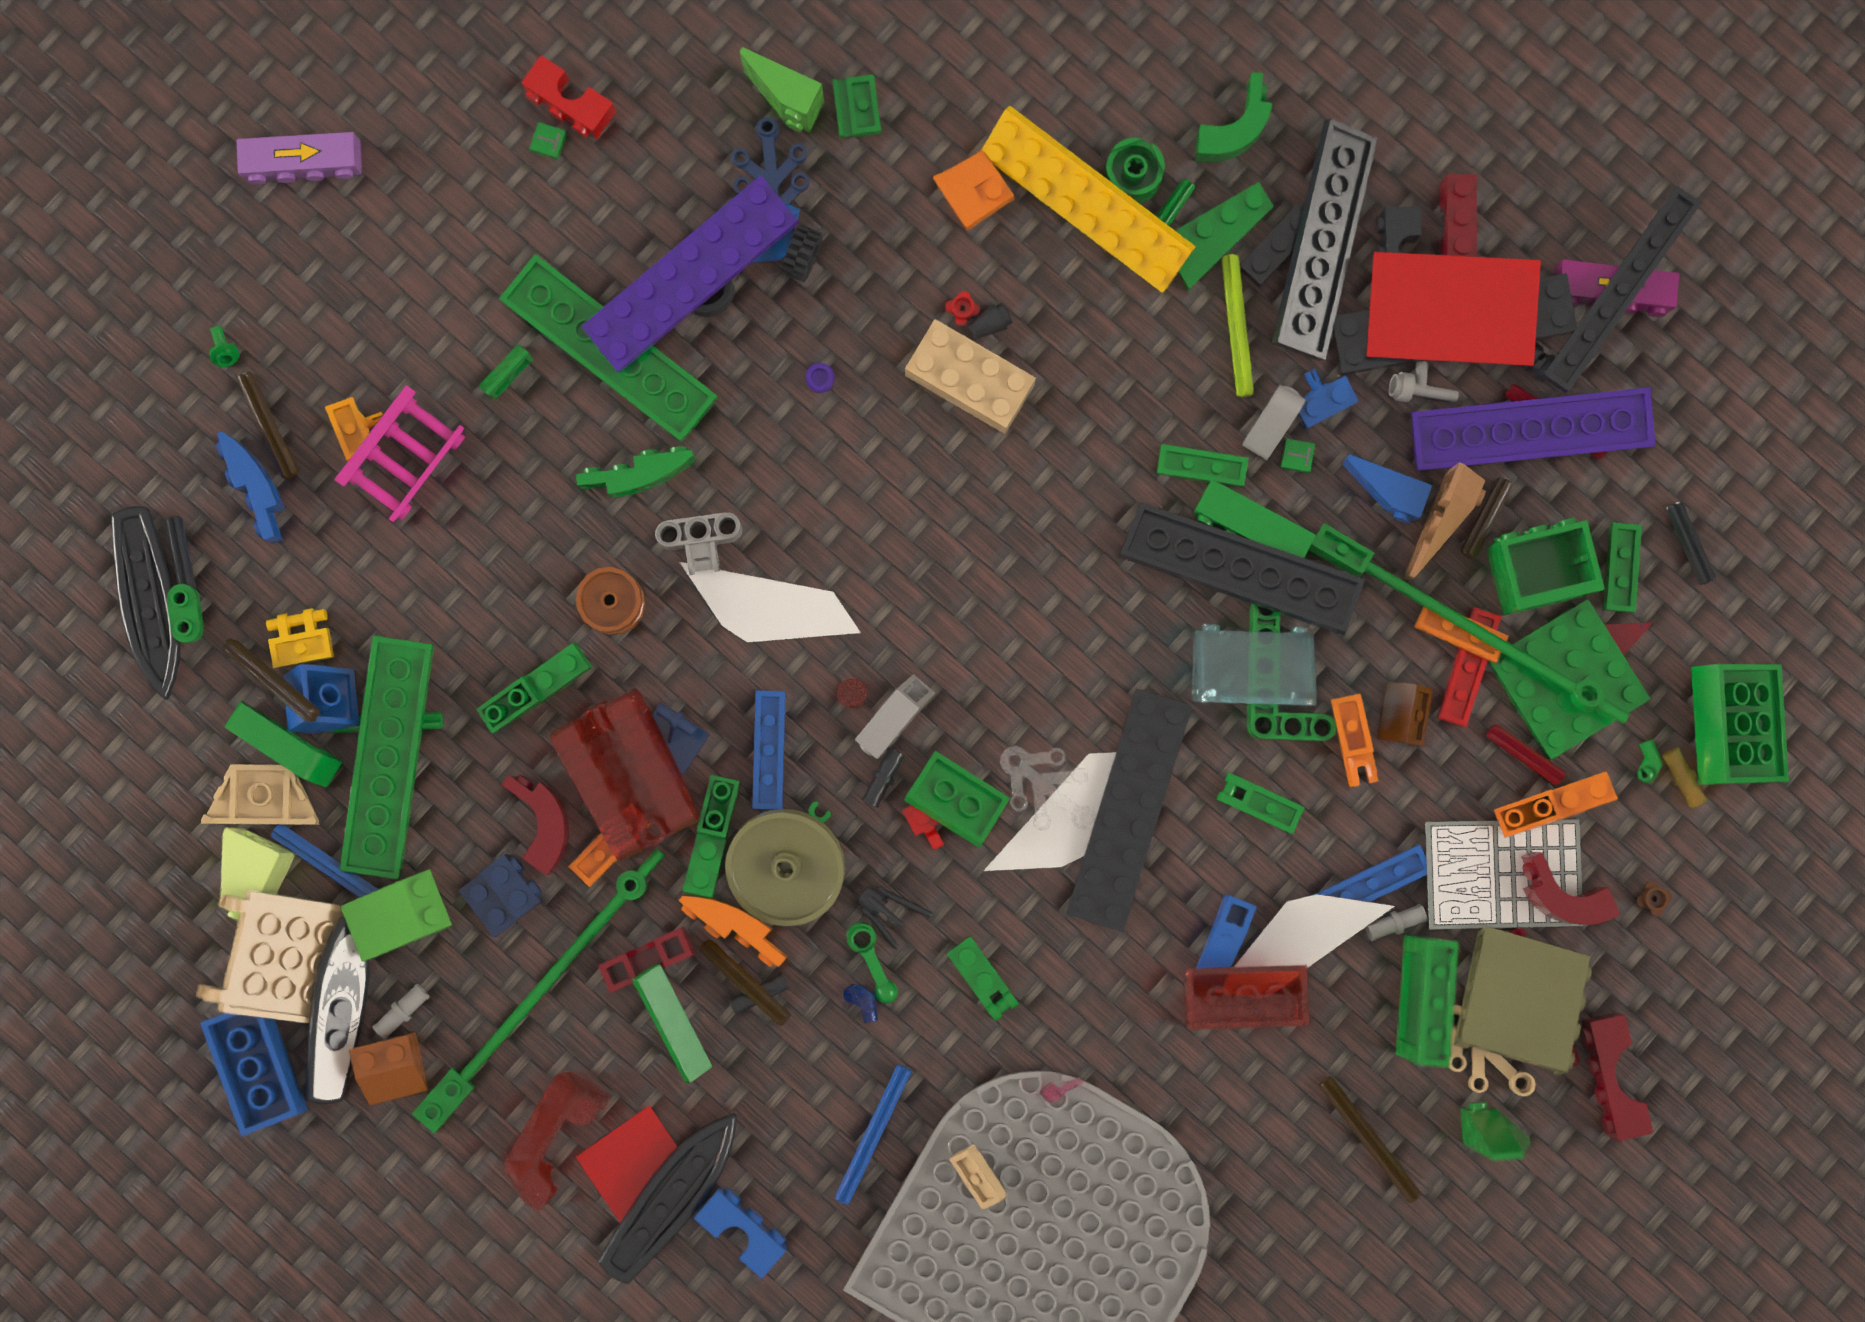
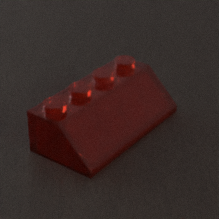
[1184,965,1309,1030]

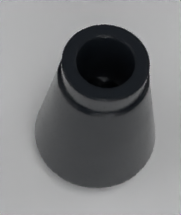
[968,303,1013,339]

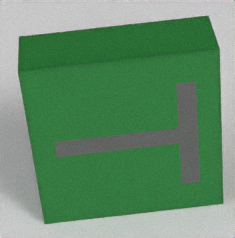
[529,122,567,160]
[1280,438,1315,474]

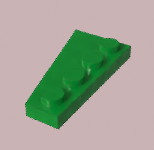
[1175,182,1274,291]

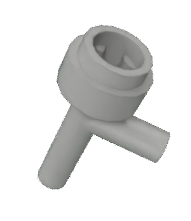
[1389,361,1459,403]

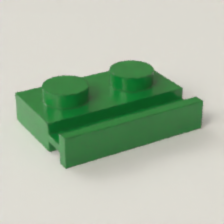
[832,75,881,139]

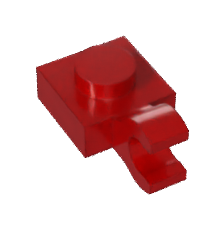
[902,805,944,850]

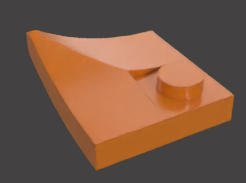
[933,150,1015,231]

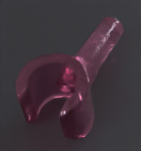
[1040,1077,1083,1103]

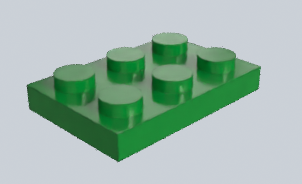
[904,751,1010,848]

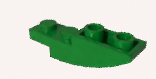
[576,446,696,498]
[476,643,592,734]
[683,775,740,899]

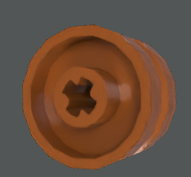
[576,567,646,635]

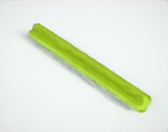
[1221,254,1254,397]

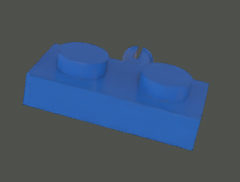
[1298,369,1359,429]

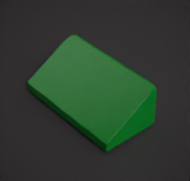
[479,345,533,400]

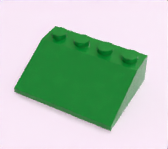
[1691,664,1789,785]

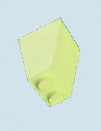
[221,828,295,921]

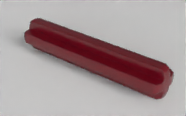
[1486,724,1566,785]

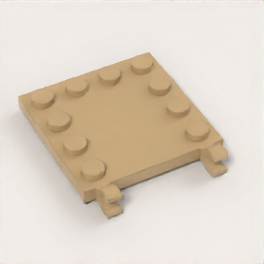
[197,890,343,1023]

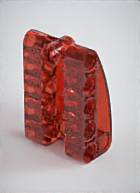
[550,688,699,861]

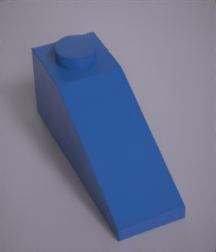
[1342,454,1432,524]

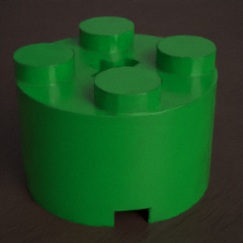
[1104,137,1165,204]

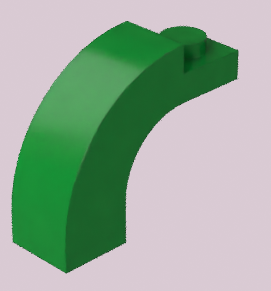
[1195,72,1272,163]

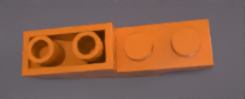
[1494,771,1618,838]
[679,895,788,967]

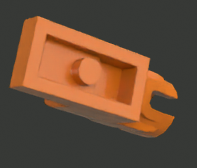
[1330,693,1379,787]

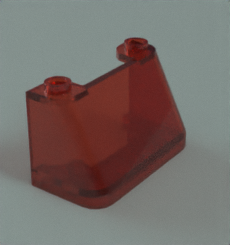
[504,1071,612,1212]

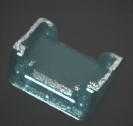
[1192,624,1317,705]

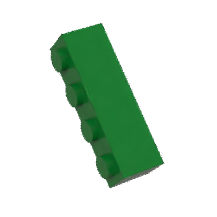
[1192,479,1316,558]

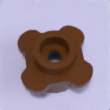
[1636,881,1672,916]

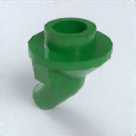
[209,326,239,367]

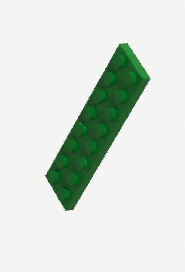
[499,254,718,443]
[340,635,435,879]

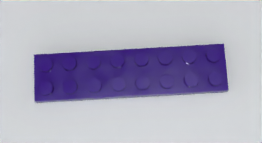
[581,175,800,373]
[1411,387,1656,471]

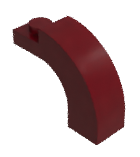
[501,774,569,875]
[1521,852,1621,925]

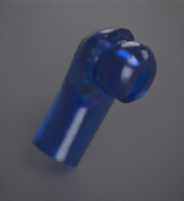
[843,984,878,1023]

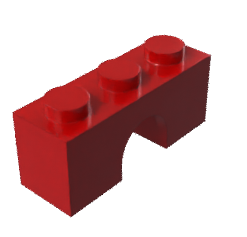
[521,55,616,140]

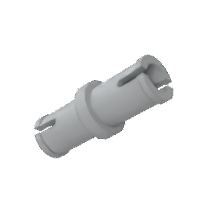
[1365,904,1428,942]
[372,984,430,1040]

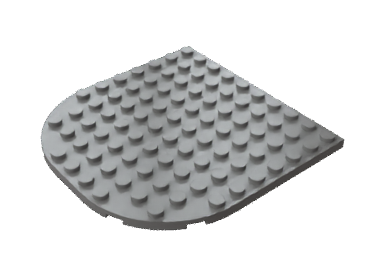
[843,1070,1210,1322]

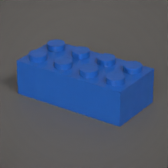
[200,1013,308,1137]

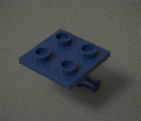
[628,702,710,784]

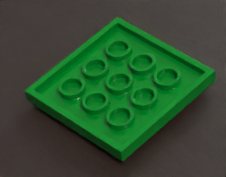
[1487,599,1651,760]

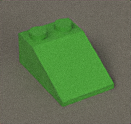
[740,47,824,133]
[340,870,452,962]

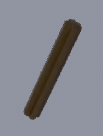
[237,371,298,480]
[699,939,791,1026]

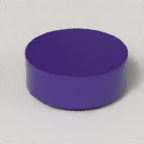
[805,363,835,393]

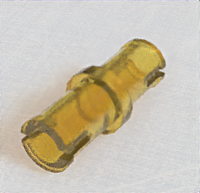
[1662,747,1707,808]

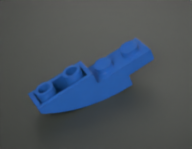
[216,431,285,544]

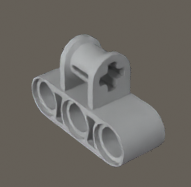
[1242,385,1306,460]
[655,512,742,575]

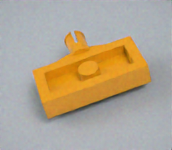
[325,397,383,462]

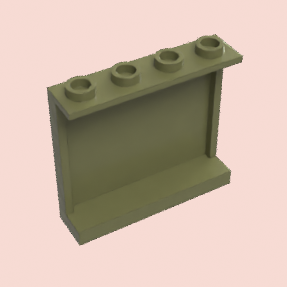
[1454,926,1592,1076]

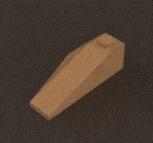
[1403,462,1486,581]

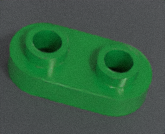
[167,584,204,643]

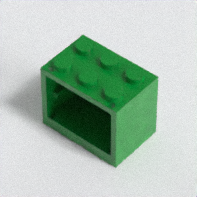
[1486,518,1605,616]

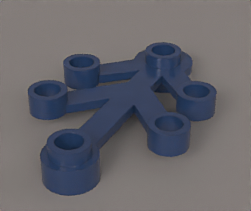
[732,117,809,205]

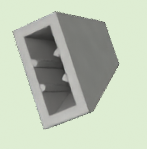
[855,674,935,759]

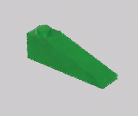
[1460,1101,1530,1160]

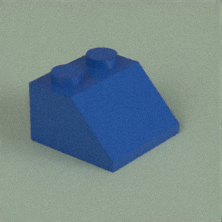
[283,664,359,733]

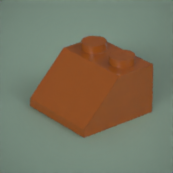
[349,1032,429,1105]

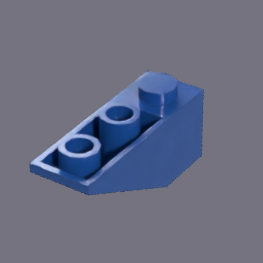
[1192,894,1257,989]

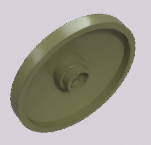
[725,809,845,926]

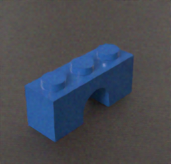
[694,1186,787,1279]

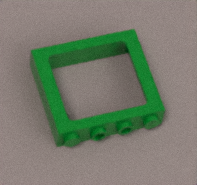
[1396,935,1458,1067]

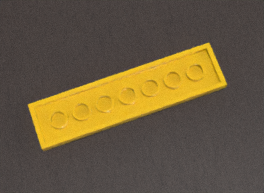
[982,106,1196,293]

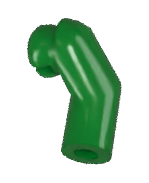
[1637,739,1663,783]

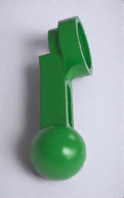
[846,922,898,1004]

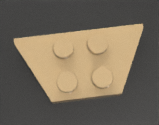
[201,764,319,825]

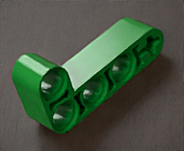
[225,701,343,787]

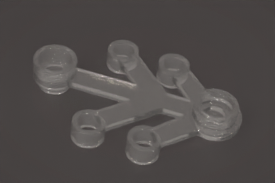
[1000,746,1095,830]

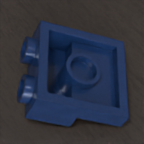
[459,854,543,938]

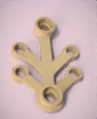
[1448,1005,1535,1096]

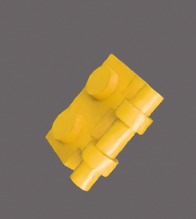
[266,608,334,669]

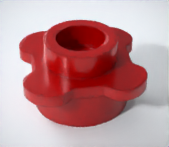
[945,291,980,326]

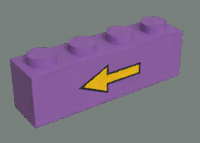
[237,132,362,185]

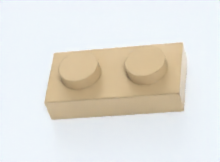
[949,1144,1007,1210]

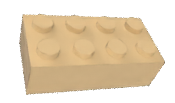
[905,319,1036,434]

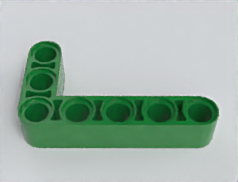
[1246,604,1337,742]

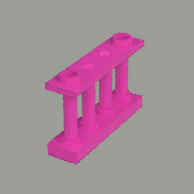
[334,385,465,523]

